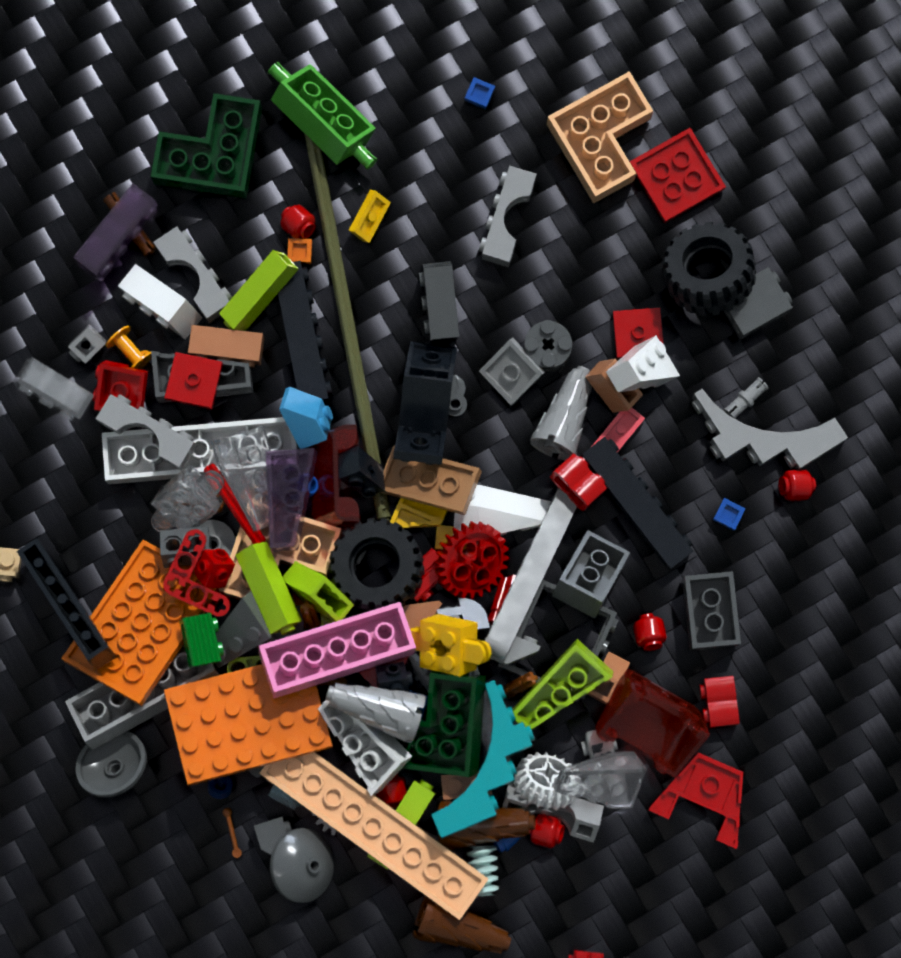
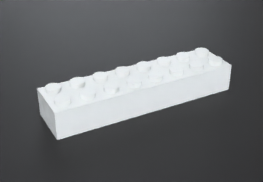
[102,417,300,484]

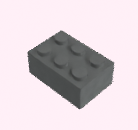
[552,530,631,618]
[682,571,741,650]

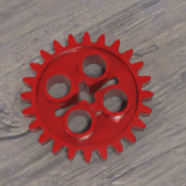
[434,521,509,599]

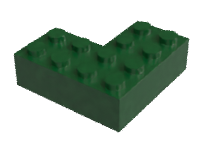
[151,93,262,199]
[394,671,486,777]

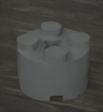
[524,320,572,372]

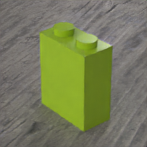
[283,561,354,622]

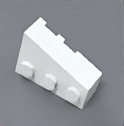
[118,264,202,340]
[606,335,680,392]

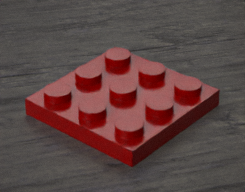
[629,128,726,223]

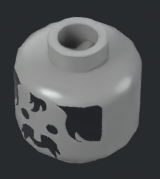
[581,728,618,762]

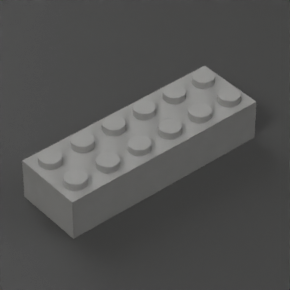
[65,644,219,750]

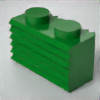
[179,613,224,669]

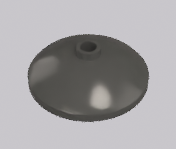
[76,731,147,797]
[270,828,334,903]

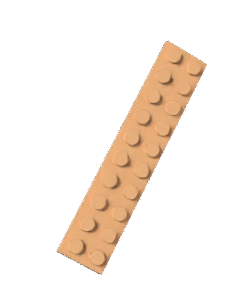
[259,752,489,920]

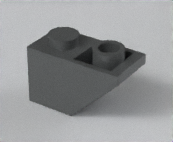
[254,817,292,855]

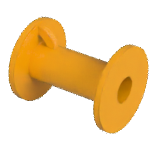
[105,325,152,370]

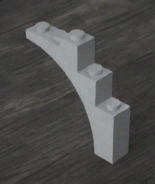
[692,389,848,470]

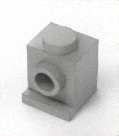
[68,324,106,364]

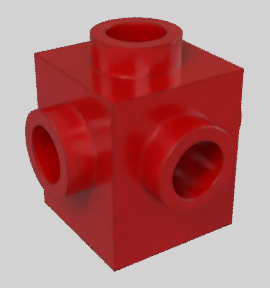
[194,549,235,588]

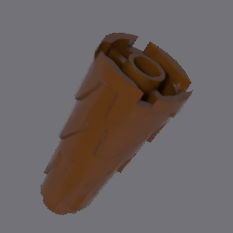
[438,800,536,850]
[412,896,511,954]

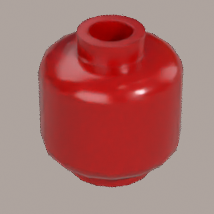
[280,205,316,239]
[778,469,816,501]
[633,613,667,651]
[375,773,407,808]
[530,813,565,848]

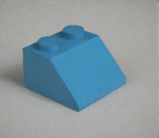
[279,387,333,450]

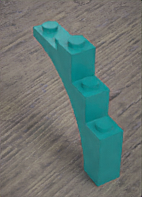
[432,680,535,839]

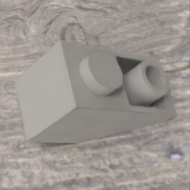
[490,635,541,666]

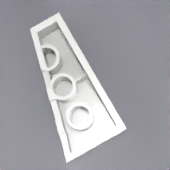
[318,700,413,796]

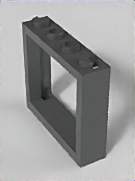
[498,580,619,702]

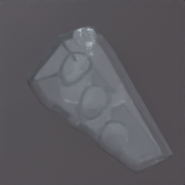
[211,425,274,531]
[554,751,647,809]

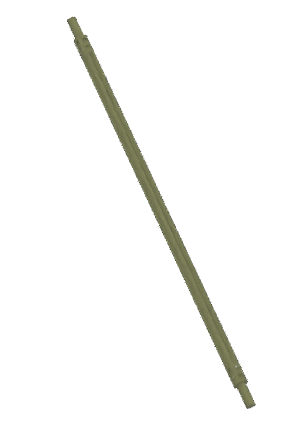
[304,133,391,521]

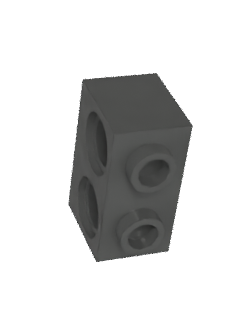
[160,526,212,568]

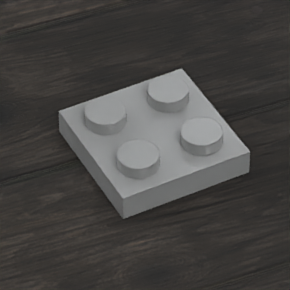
[479,338,545,405]

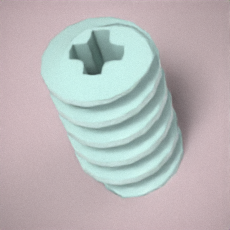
[466,846,499,896]

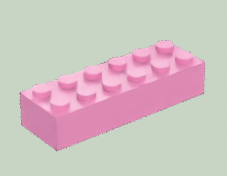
[258,602,416,699]

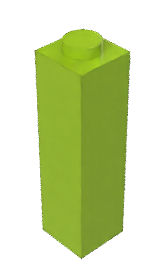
[219,250,299,331]
[235,542,302,635]
[367,779,436,870]

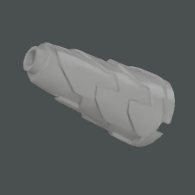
[530,366,592,460]
[325,683,425,743]

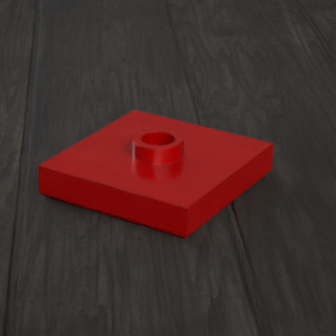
[612,308,663,359]
[164,352,223,409]

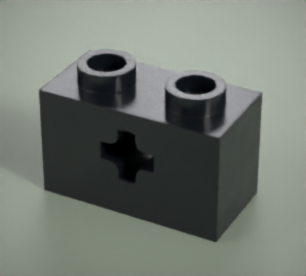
[337,446,385,498]

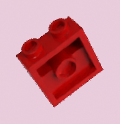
[92,360,148,411]

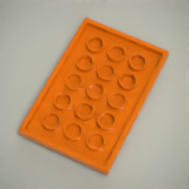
[61,540,219,706]
[164,664,332,786]

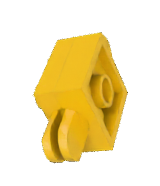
[410,614,492,677]

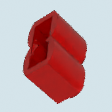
[550,453,607,511]
[699,676,740,728]

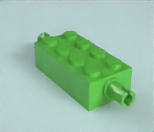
[268,62,378,170]

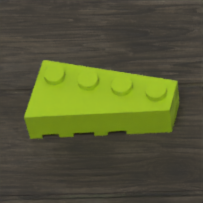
[512,639,614,730]

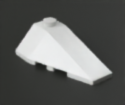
[453,485,551,536]

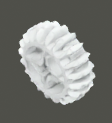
[513,752,580,811]

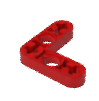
[163,529,231,617]

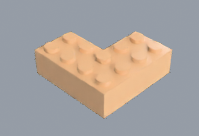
[547,71,653,204]
[218,500,342,601]

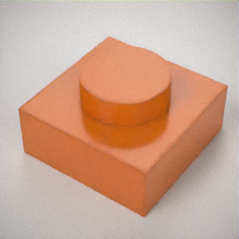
[287,238,312,264]

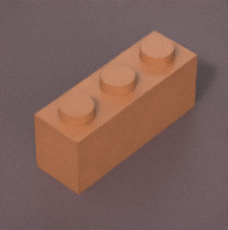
[188,325,264,368]

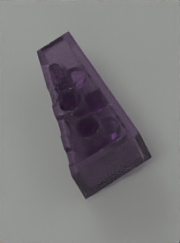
[73,183,157,283]
[266,448,318,552]

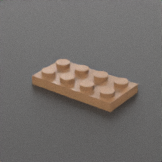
[381,446,482,515]

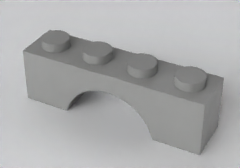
[479,166,537,267]
[153,226,232,323]
[96,394,196,471]
[501,782,604,843]

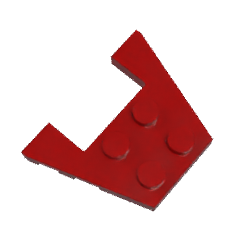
[648,752,743,849]

